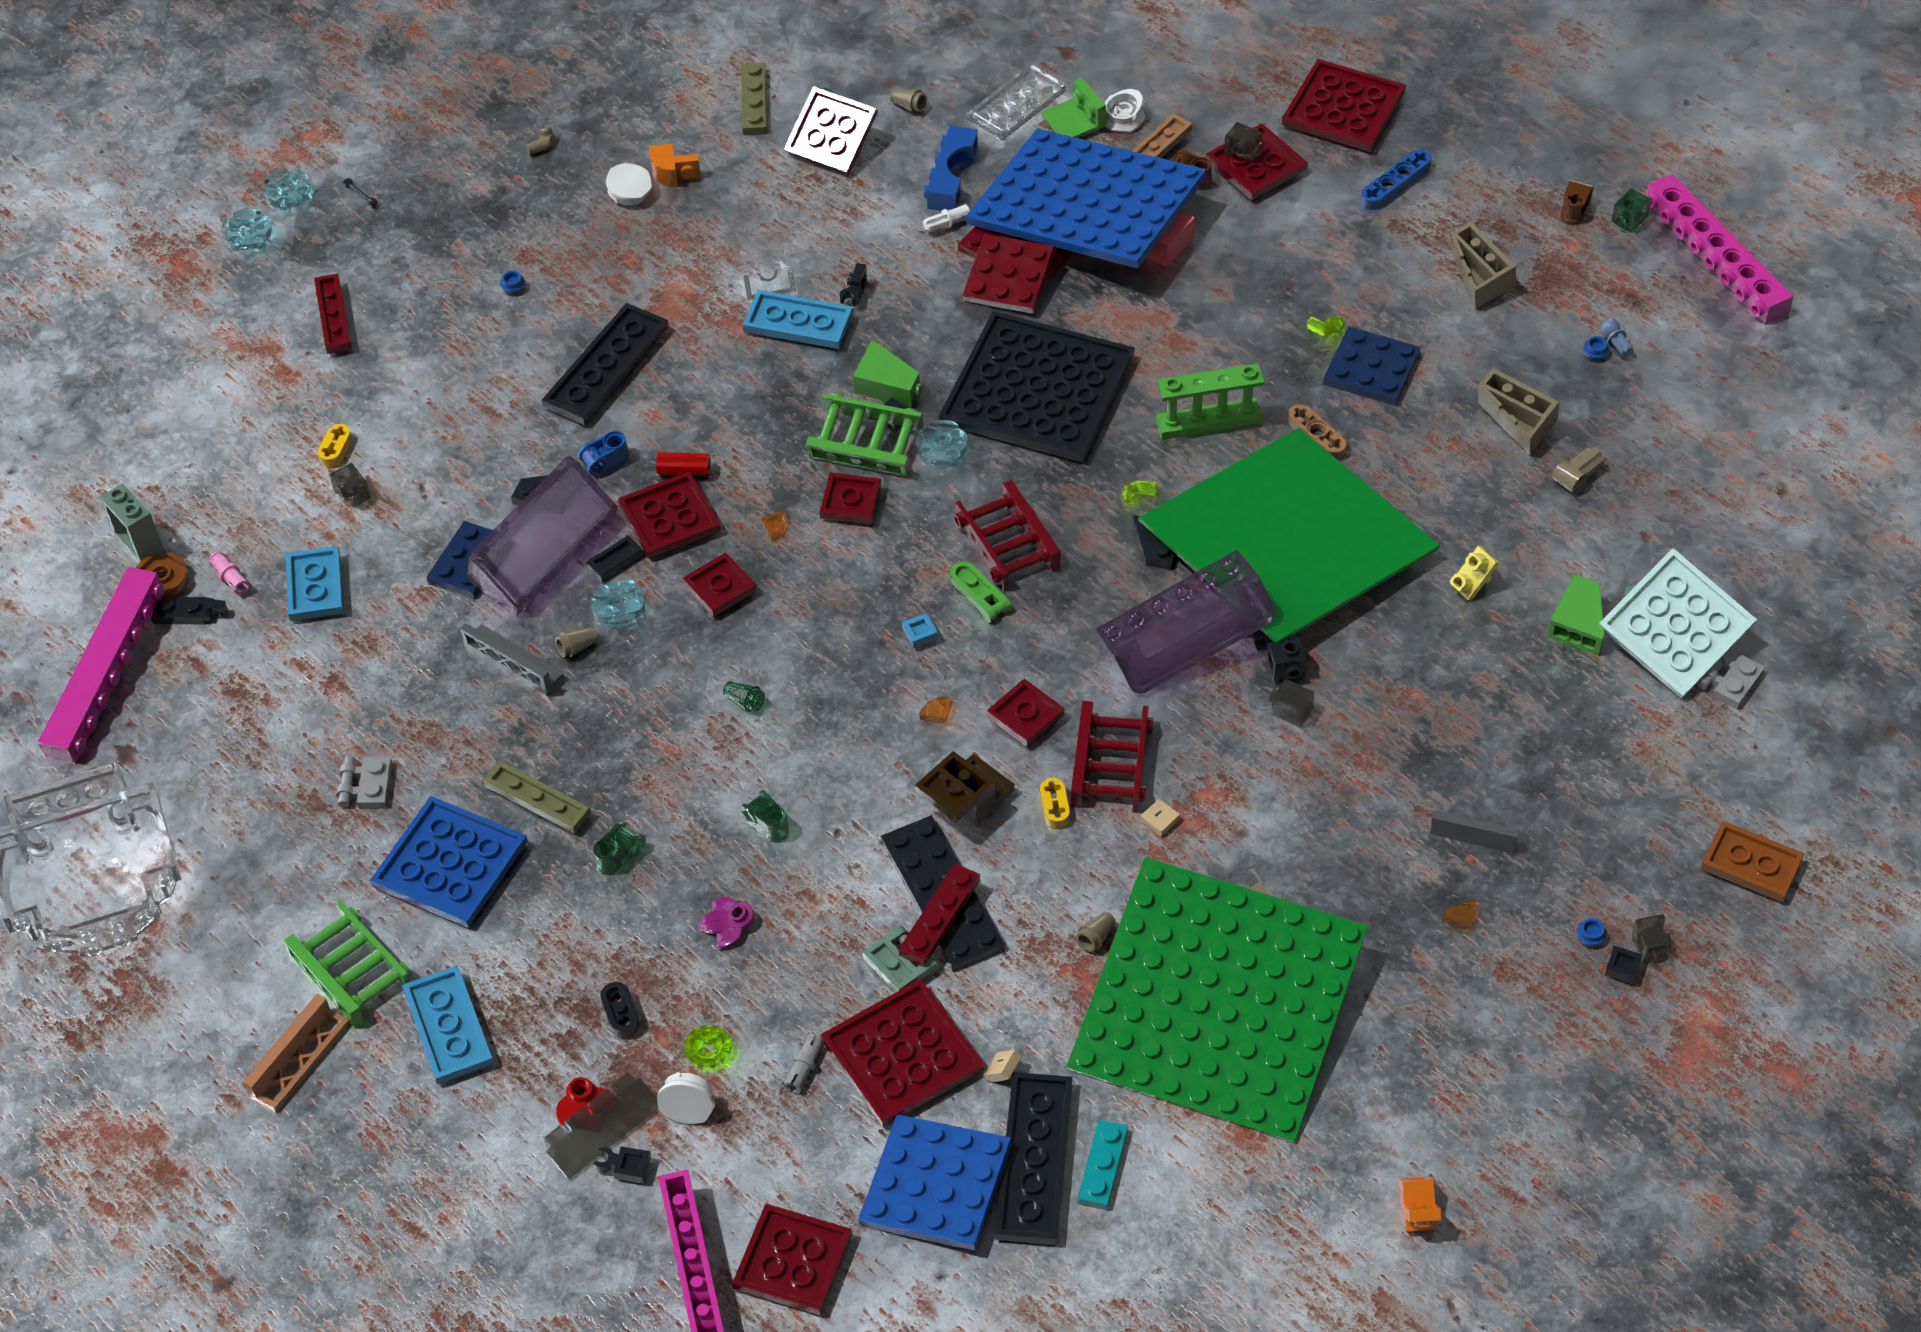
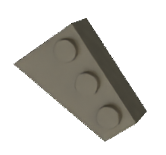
[1451,221,1517,310]
[1478,367,1559,455]

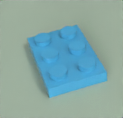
[285,546,344,621]

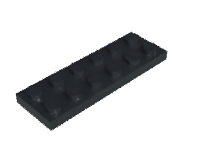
[541,302,669,425]
[880,815,1005,972]
[995,1072,1073,1245]

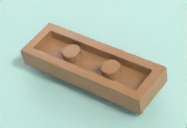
[1132,113,1192,158]

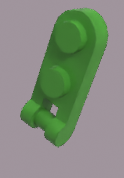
[950,561,1012,623]

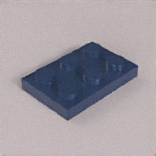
[426,521,512,599]

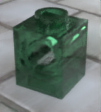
[1611,188,1652,233]

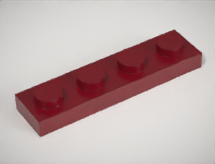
[314,273,352,354]
[898,863,981,967]

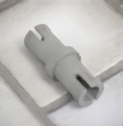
[783,1034,824,1094]

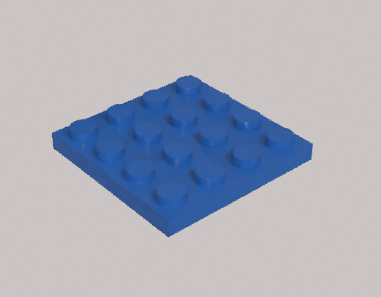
[370,796,528,928]
[858,1115,1012,1251]

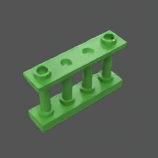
[1156,363,1265,440]
[806,393,924,478]
[283,900,412,1029]

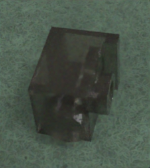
[1224,122,1263,161]
[329,463,371,507]
[1632,914,1671,964]

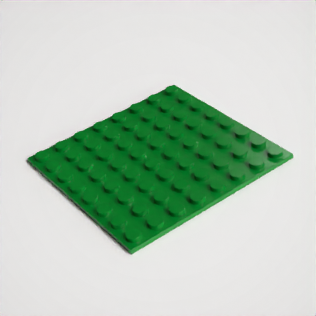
[1139,428,1440,643]
[1066,857,1368,1144]

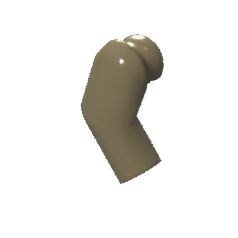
[526,126,555,155]

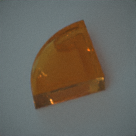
[760,509,787,542]
[919,696,953,724]
[1442,901,1478,931]

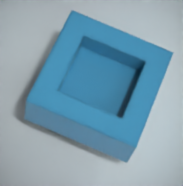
[902,613,938,648]

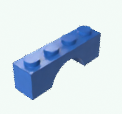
[924,125,978,211]

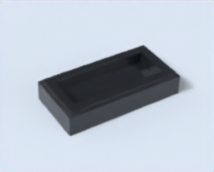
[586,535,645,583]

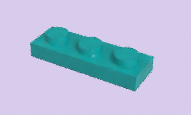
[1077,1119,1128,1211]

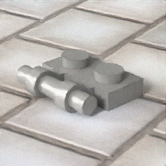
[1697,648,1765,709]
[336,756,393,809]

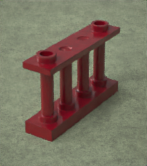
[953,480,1061,591]
[1071,701,1153,813]

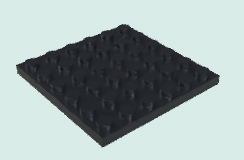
[938,311,1135,462]

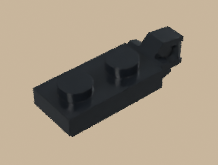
[151,597,228,625]

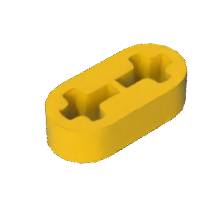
[317,424,352,468]
[1040,778,1070,829]

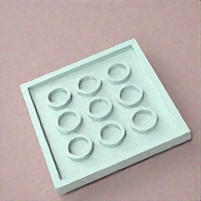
[1598,548,1757,699]

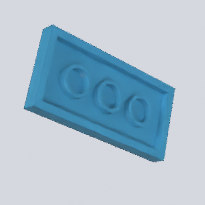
[743,290,853,349]
[402,965,494,1085]

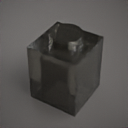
[1269,679,1315,728]

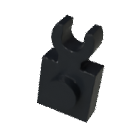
[594,1146,651,1184]

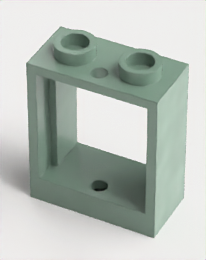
[100,483,165,563]

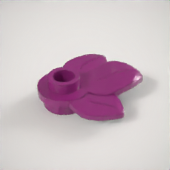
[699,897,754,950]

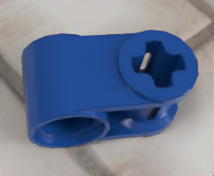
[577,431,630,476]

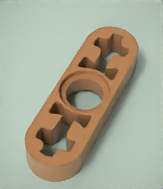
[1288,404,1346,460]

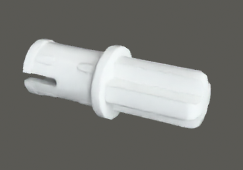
[923,204,970,232]

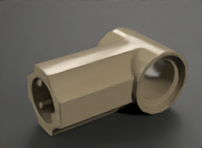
[1552,446,1605,494]

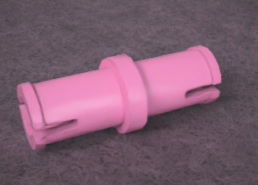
[209,551,250,595]

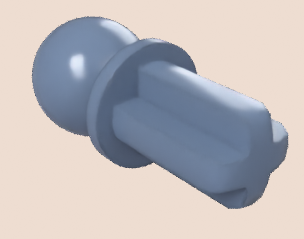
[1600,318,1633,357]

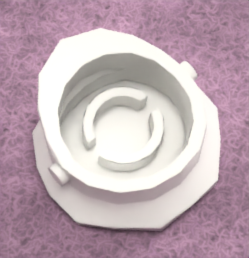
[1105,89,1146,133]
[606,163,652,206]
[657,1072,715,1124]

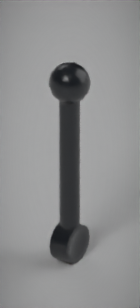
[343,178,377,207]

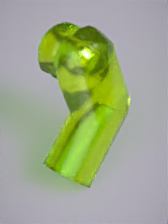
[1306,316,1345,336]
[1120,480,1157,501]

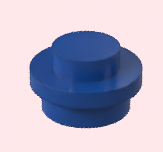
[500,271,525,293]
[1583,336,1609,360]
[1577,918,1607,947]

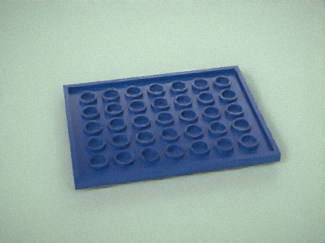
[965,129,1207,268]

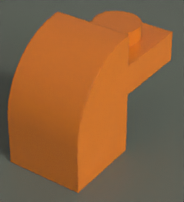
[649,143,701,187]
[1398,1176,1441,1231]

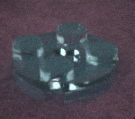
[262,168,312,212]
[222,209,272,251]
[916,420,968,466]
[591,579,645,629]

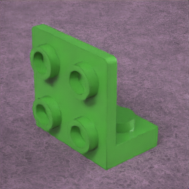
[1042,77,1106,138]

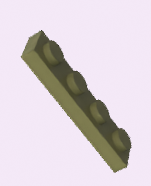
[742,63,767,135]
[483,761,591,834]

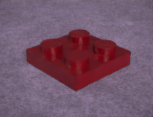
[819,472,881,525]
[682,552,757,617]
[987,678,1065,747]

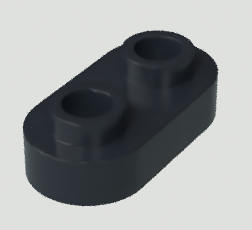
[600,982,640,1037]

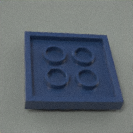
[1323,326,1421,406]

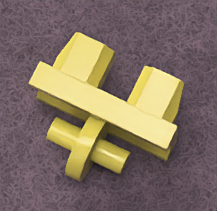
[1450,546,1500,601]

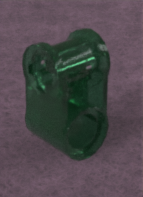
[739,790,790,843]
[593,821,646,876]

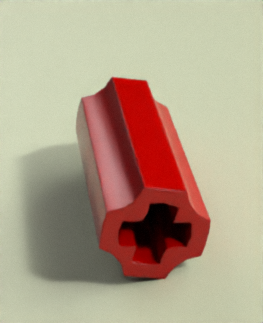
[656,452,711,476]

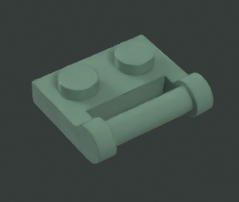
[862,926,940,992]

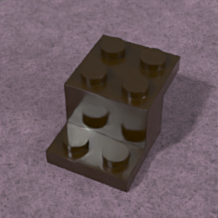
[914,751,1015,825]

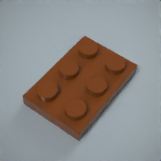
[1700,820,1805,902]

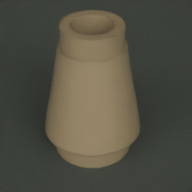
[890,89,927,113]
[555,627,598,658]
[1076,912,1116,952]

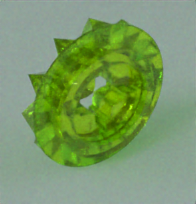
[684,1025,731,1069]

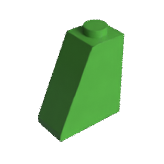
[853,341,923,408]
[1547,574,1604,656]

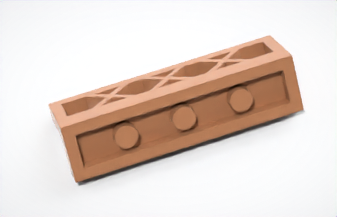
[243,993,350,1113]

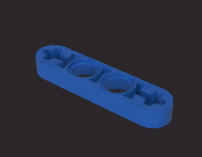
[1361,149,1432,210]

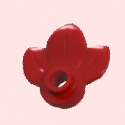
[556,1077,616,1132]

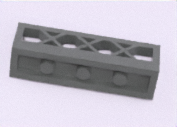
[460,623,565,697]

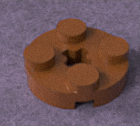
[136,552,190,597]

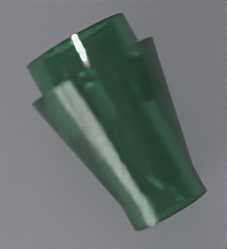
[723,681,765,712]

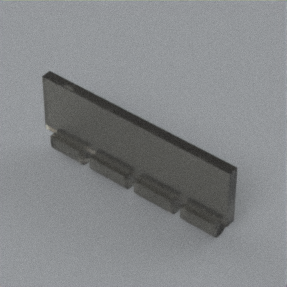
[543,1072,658,1180]

